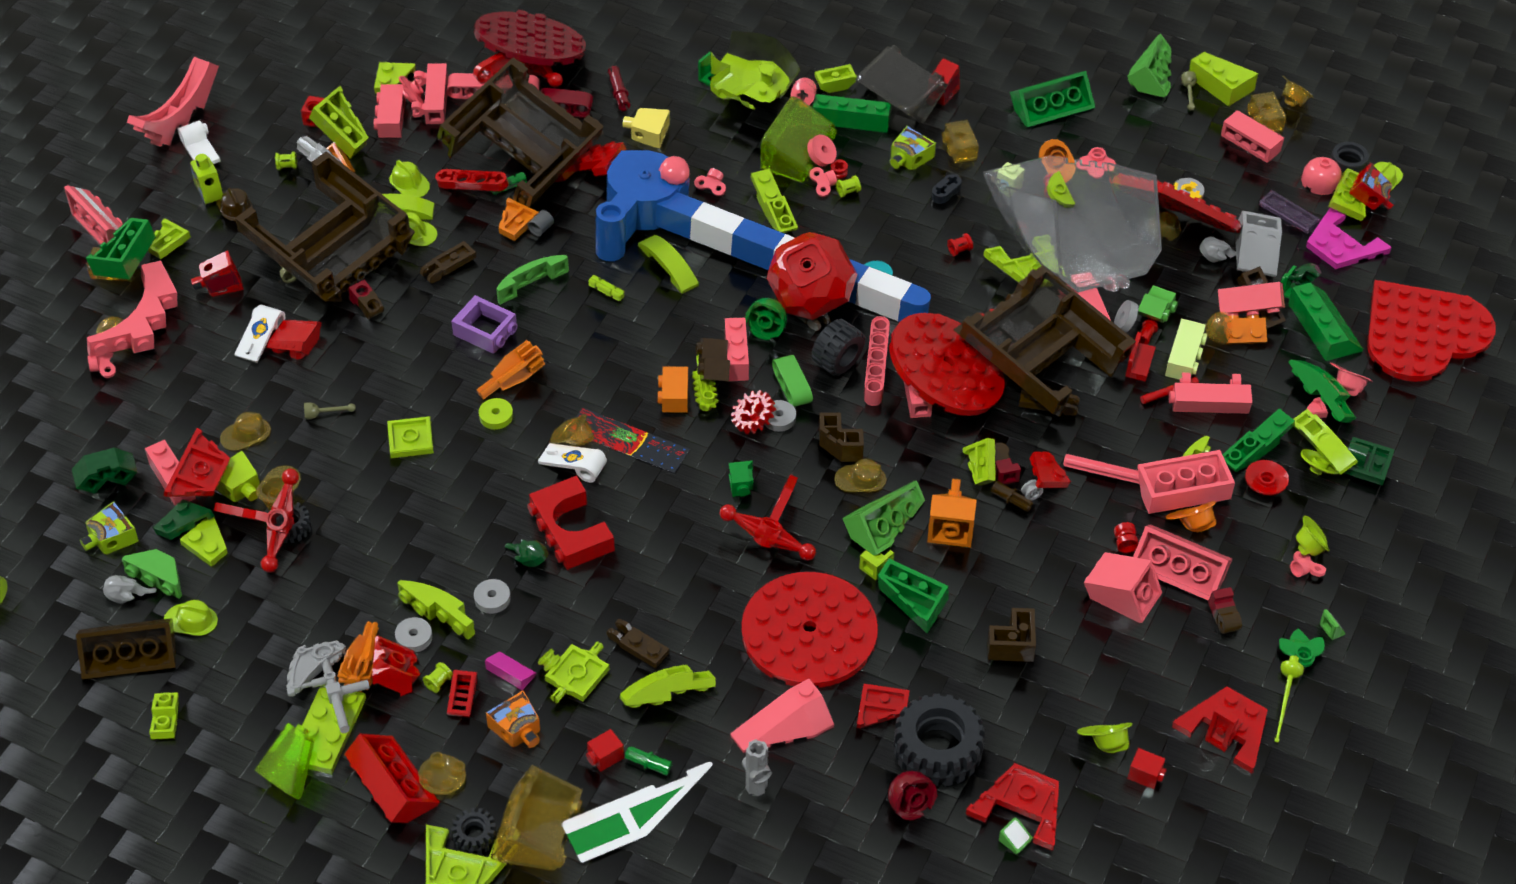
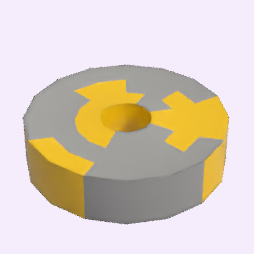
[1174,178,1204,199]

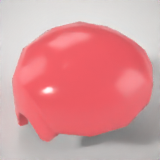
[659,156,690,185]

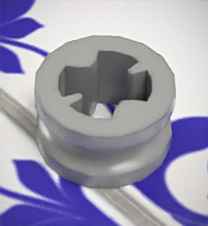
[1021,480,1043,501]

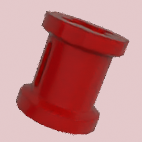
[947,233,973,257]

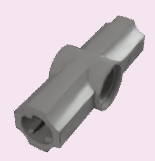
[297,135,343,164]
[742,739,772,796]

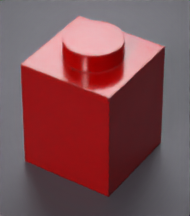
[586,729,624,772]
[1127,748,1167,789]

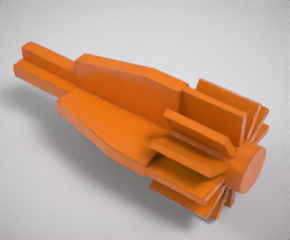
[476,340,546,400]
[337,621,379,692]

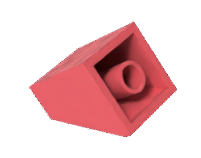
[1084,552,1162,623]

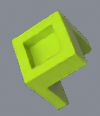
[859,550,894,580]

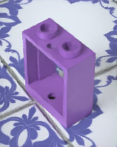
[451,295,517,354]

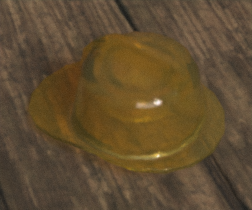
[1282,76,1314,106]
[220,412,271,450]
[550,414,594,447]
[834,459,886,492]
[256,465,301,511]

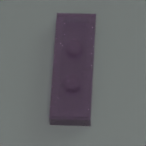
[1259,190,1320,234]

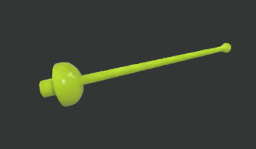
[1275,656,1304,743]

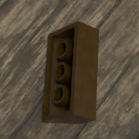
[76,618,176,679]

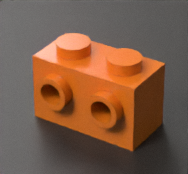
[658,367,688,412]

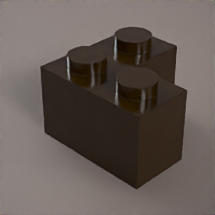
[987,608,1036,662]

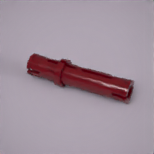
[608,66,631,111]

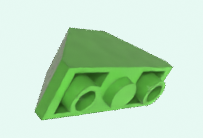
[122,549,182,599]

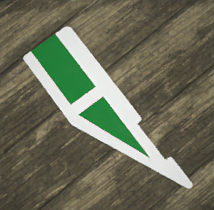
[562,762,712,862]

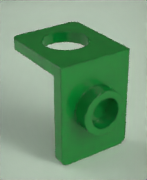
[698,52,715,86]
[1281,265,1299,299]

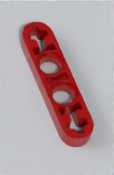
[435,169,509,191]

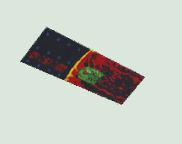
[566,408,690,473]

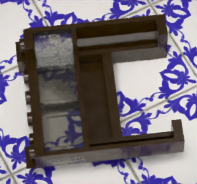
[437,57,605,207]
[235,151,415,302]
[953,265,1136,417]

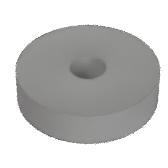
[1114,300,1138,333]
[764,400,796,431]
[474,579,510,613]
[395,617,432,652]

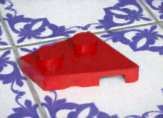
[1030,452,1071,488]
[857,684,910,728]

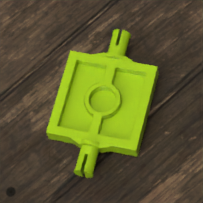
[545,642,610,703]

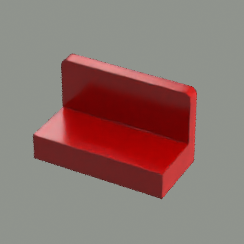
[1126,332,1156,382]

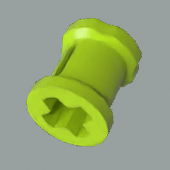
[275,152,298,170]
[836,175,861,197]
[423,662,453,693]

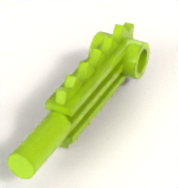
[692,355,718,411]

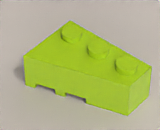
[1189,52,1258,106]
[309,86,368,159]

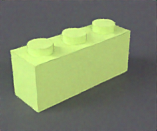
[1165,319,1208,380]

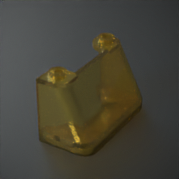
[491,765,582,871]

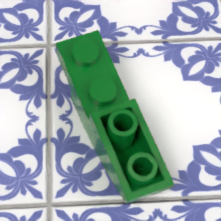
[1289,359,1356,423]
[1222,409,1295,472]

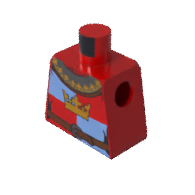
[1349,163,1396,210]

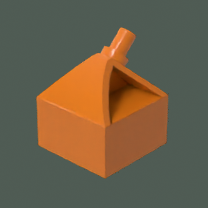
[927,478,976,548]

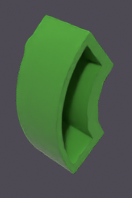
[1138,285,1178,323]

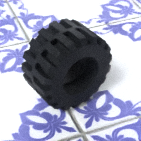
[811,319,865,376]

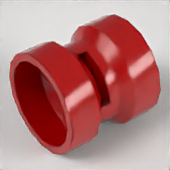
[1114,522,1139,553]

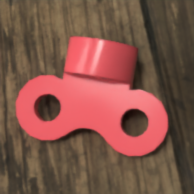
[809,167,837,197]
[694,168,726,196]
[88,352,116,378]
[1290,551,1326,577]

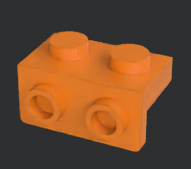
[1221,315,1267,345]

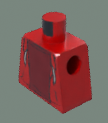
[925,59,960,106]
[191,251,244,296]

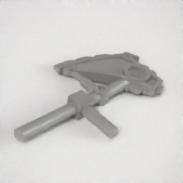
[287,640,370,733]

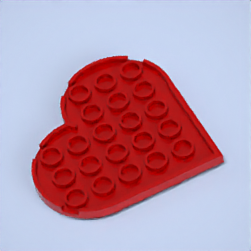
[1113,172,1242,233]
[1367,280,1496,382]

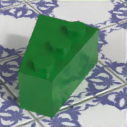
[86,218,156,280]
[878,559,949,634]

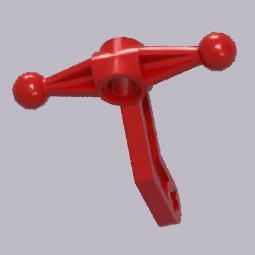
[473,51,563,87]
[214,468,299,573]
[719,474,816,561]

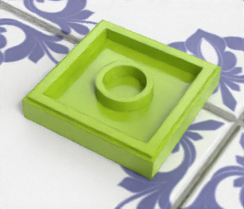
[387,416,434,458]

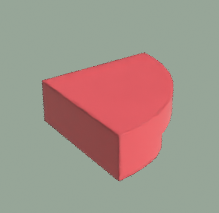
[1307,397,1328,418]

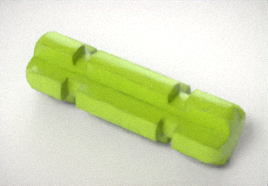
[589,275,625,301]

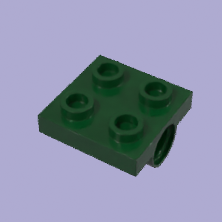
[1344,437,1395,486]

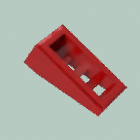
[447,670,478,717]

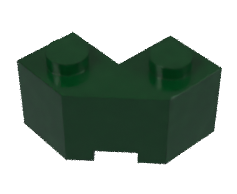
[71,448,138,494]

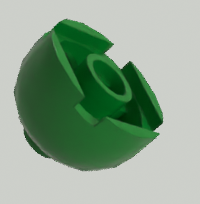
[745,298,787,340]

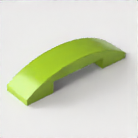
[379,194,434,220]
[638,235,699,294]

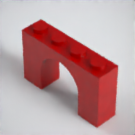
[527,476,615,570]

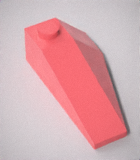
[731,679,834,753]

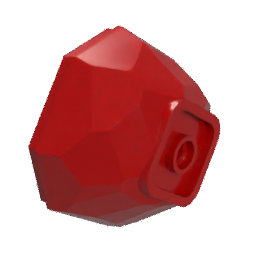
[767,232,857,320]

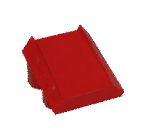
[266,320,321,359]
[372,636,420,696]

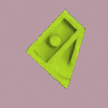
[374,62,416,93]
[148,219,191,259]
[963,438,996,486]
[180,517,228,567]

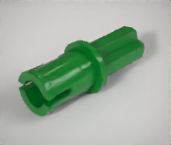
[625,747,672,776]

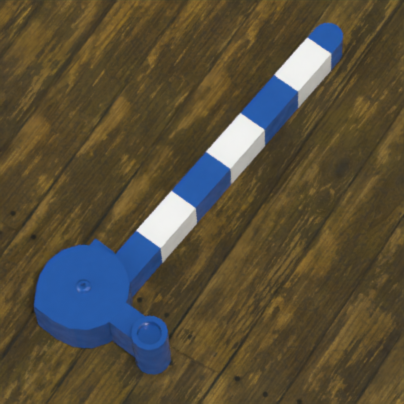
[595,150,931,322]

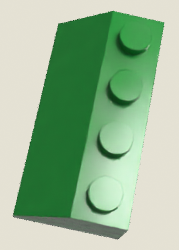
[1010,71,1095,127]
[812,94,892,133]
[1288,283,1363,361]

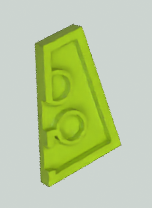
[1328,168,1366,221]

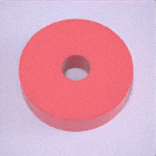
[807,135,836,166]

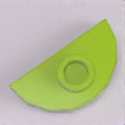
[1047,171,1075,208]

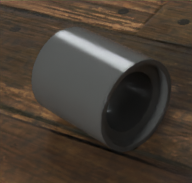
[528,210,554,236]

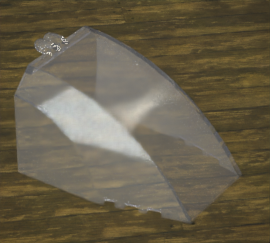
[983,156,1162,293]

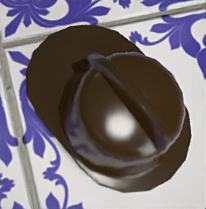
[216,188,253,221]

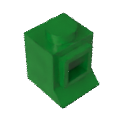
[729,460,753,497]

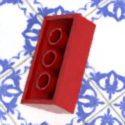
[344,734,440,823]

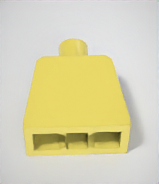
[623,108,670,148]

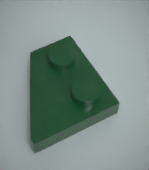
[153,500,214,540]

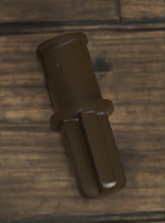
[991,481,1033,512]

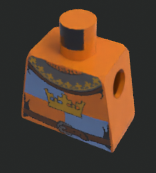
[486,691,540,748]

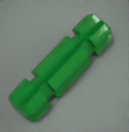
[491,172,527,195]

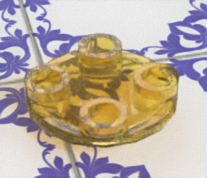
[418,752,466,795]

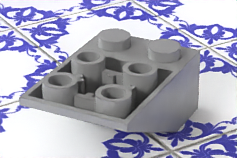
[1235,211,1282,277]

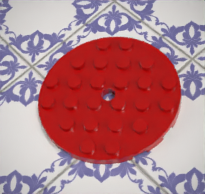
[889,313,1005,416]
[742,572,878,688]

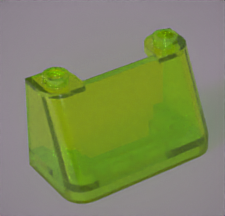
[761,96,837,182]

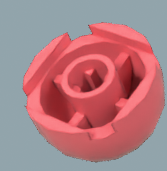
[1301,157,1342,195]

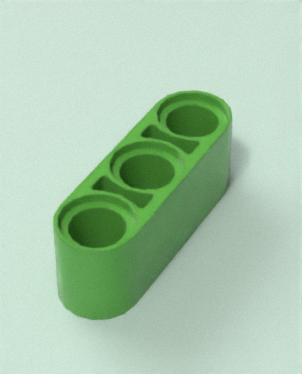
[772,355,813,407]

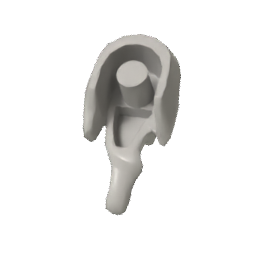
[1200,237,1236,263]
[103,575,156,604]

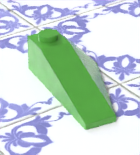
[1127,34,1171,97]
[842,481,925,555]

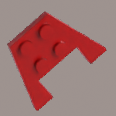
[555,142,626,182]
[1172,687,1268,773]
[966,763,1059,851]

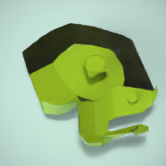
[710,31,800,109]

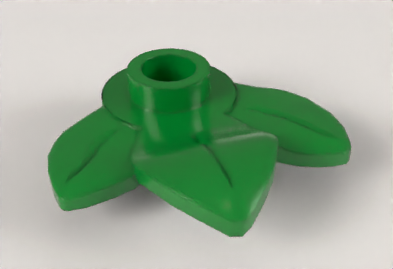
[1279,629,1325,667]

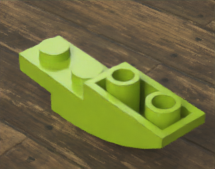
[751,168,798,233]
[1293,409,1358,475]
[397,580,475,640]
[620,665,716,707]

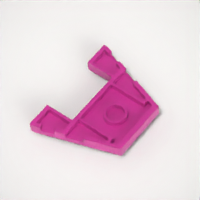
[1306,208,1391,269]

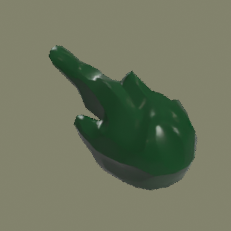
[1289,263,1322,285]
[505,539,549,567]

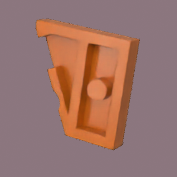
[499,198,539,241]

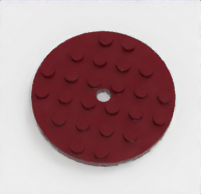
[474,10,586,66]

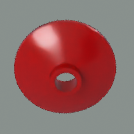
[1245,460,1289,495]

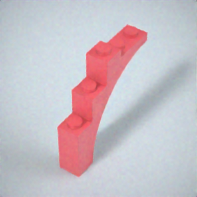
[127,57,219,147]
[87,261,178,358]

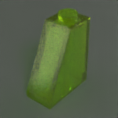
[255,723,315,800]

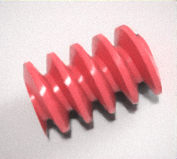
[791,78,817,107]

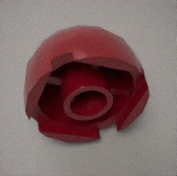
[888,771,937,820]

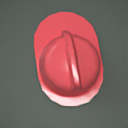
[1330,362,1373,396]

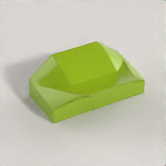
[815,64,856,93]

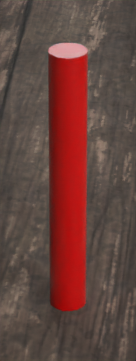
[1140,377,1199,404]

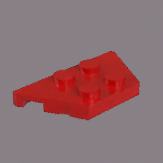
[164,428,230,497]

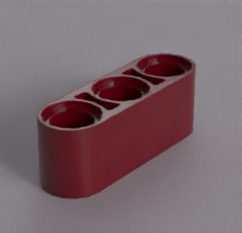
[540,88,593,117]

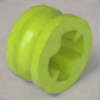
[538,649,560,671]

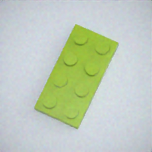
[287,685,366,775]

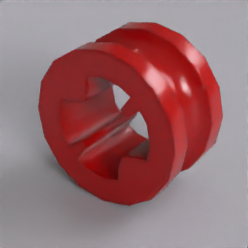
[830,159,848,179]

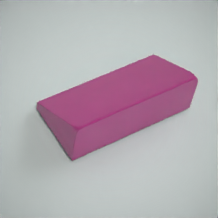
[485,652,536,690]

